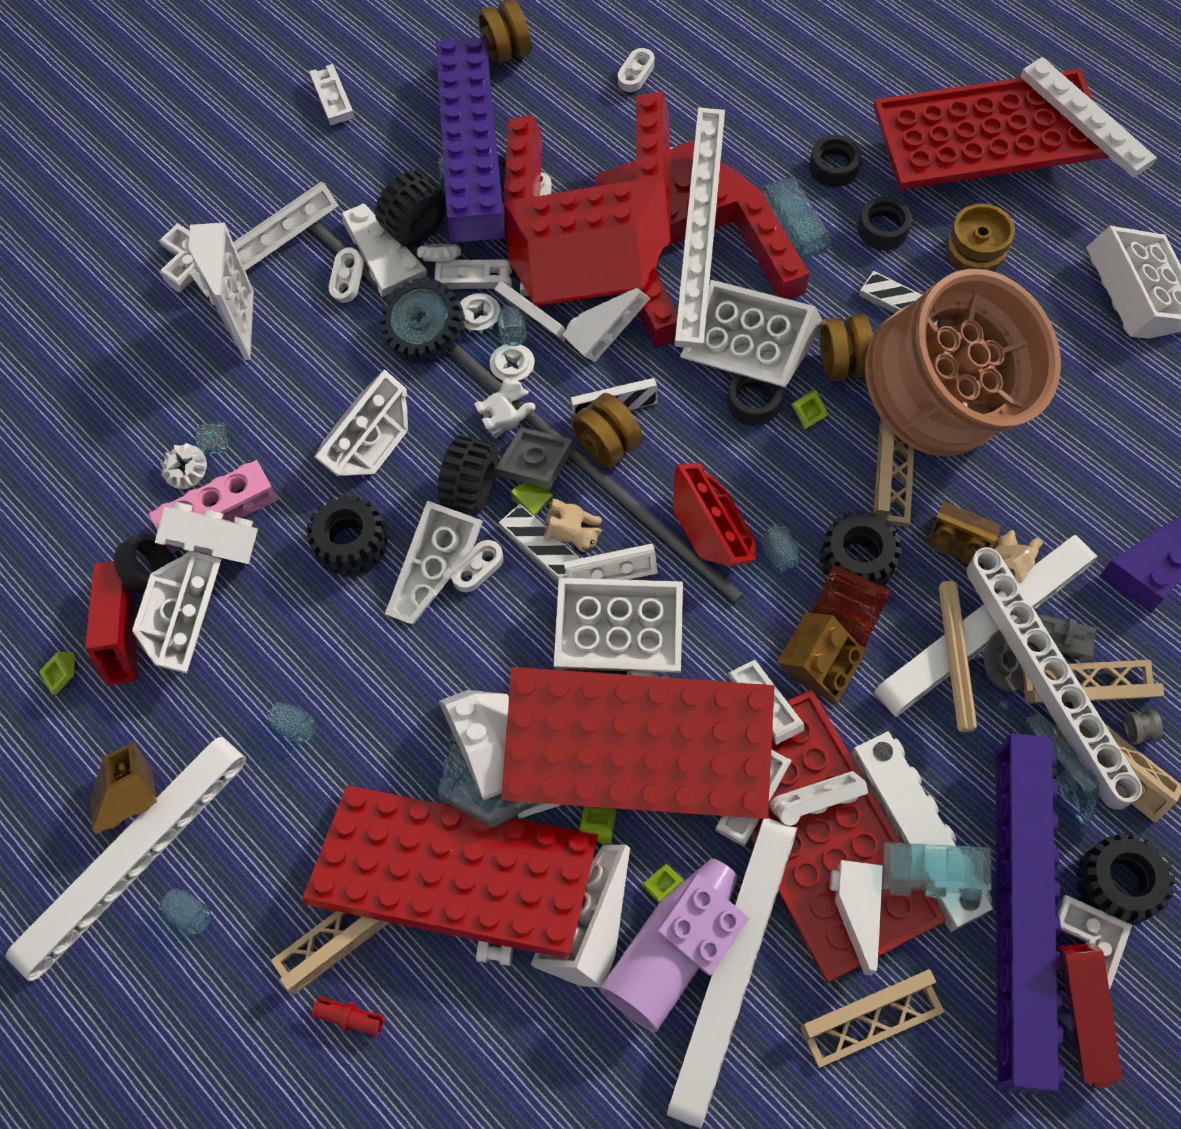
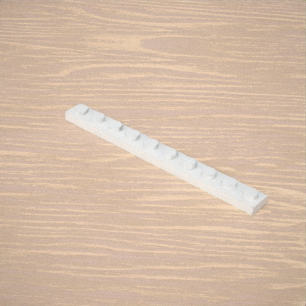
[675,108,725,349]

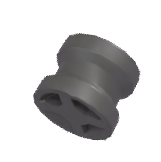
[1124,709,1163,744]

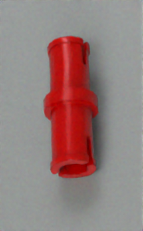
[312,996,385,1038]

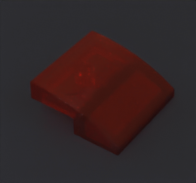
[812,565,891,649]

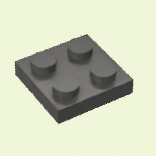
[496,427,574,490]

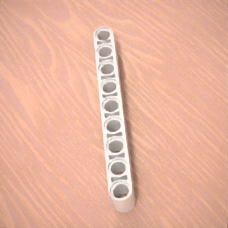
[874,535,1098,717]
[967,547,1142,810]
[5,737,246,982]
[667,818,797,1129]

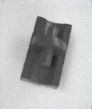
[1033,615,1097,660]

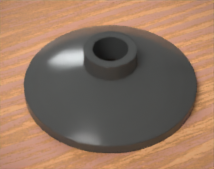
[984,630,1030,691]

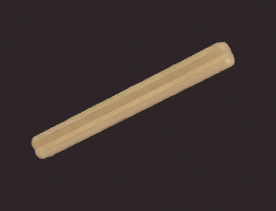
[939,581,977,732]

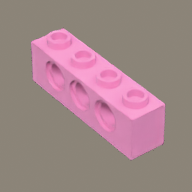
[149,460,278,554]

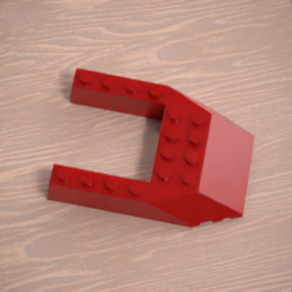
[504,91,671,306]
[595,141,809,348]

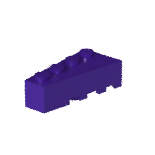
[1100,516,1181,613]

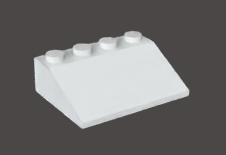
[185,223,254,360]
[1086,226,1181,339]
[680,280,822,388]
[554,578,683,673]

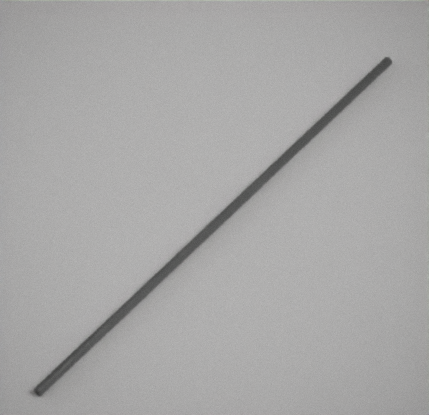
[308,221,743,604]

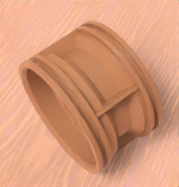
[865,269,1061,457]

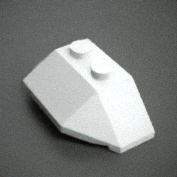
[314,370,408,476]
[132,551,221,674]
[439,690,509,801]

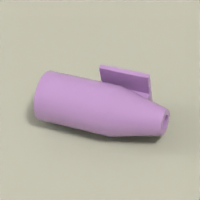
[600,858,749,1032]

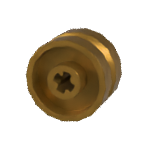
[477,0,532,66]
[946,204,1015,272]
[819,314,873,382]
[570,393,643,469]

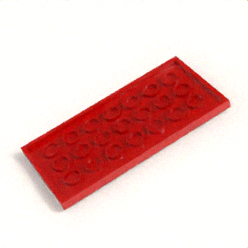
[873,69,1110,190]
[501,667,775,819]
[749,689,947,984]
[303,785,598,960]

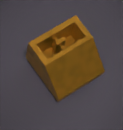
[925,501,1001,567]
[777,613,866,703]
[90,742,157,834]

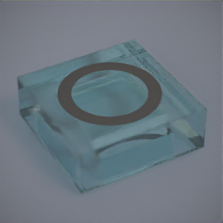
[196,423,227,455]

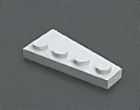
[342,204,427,297]

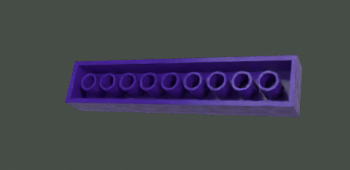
[435,37,505,243]
[995,733,1064,1096]

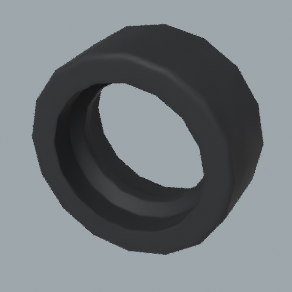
[810,135,861,187]
[858,197,912,250]
[727,374,783,426]
[114,533,173,594]

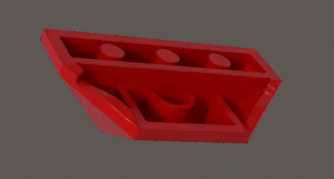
[673,463,755,566]

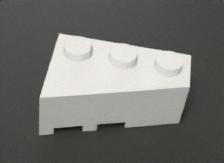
[155,501,258,564]

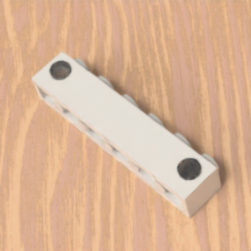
[851,731,993,932]

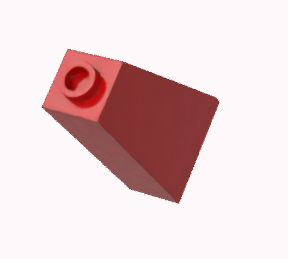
[85,561,138,686]
[1058,943,1122,1088]

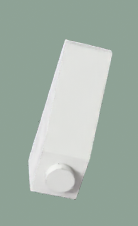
[562,288,651,362]
[830,860,883,976]

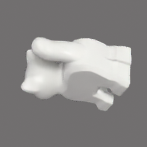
[474,378,535,438]

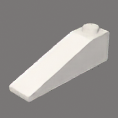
[385,501,483,625]
[531,845,630,988]

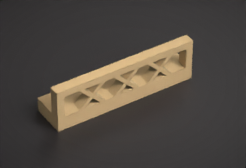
[873,418,914,527]
[1022,660,1164,704]
[1048,706,1181,823]
[271,911,390,995]
[800,969,944,1068]

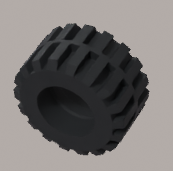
[375,170,447,246]
[437,434,498,515]
[306,494,387,577]
[819,511,901,595]
[1076,833,1176,925]

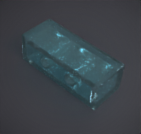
[763,175,830,260]
[882,842,991,900]

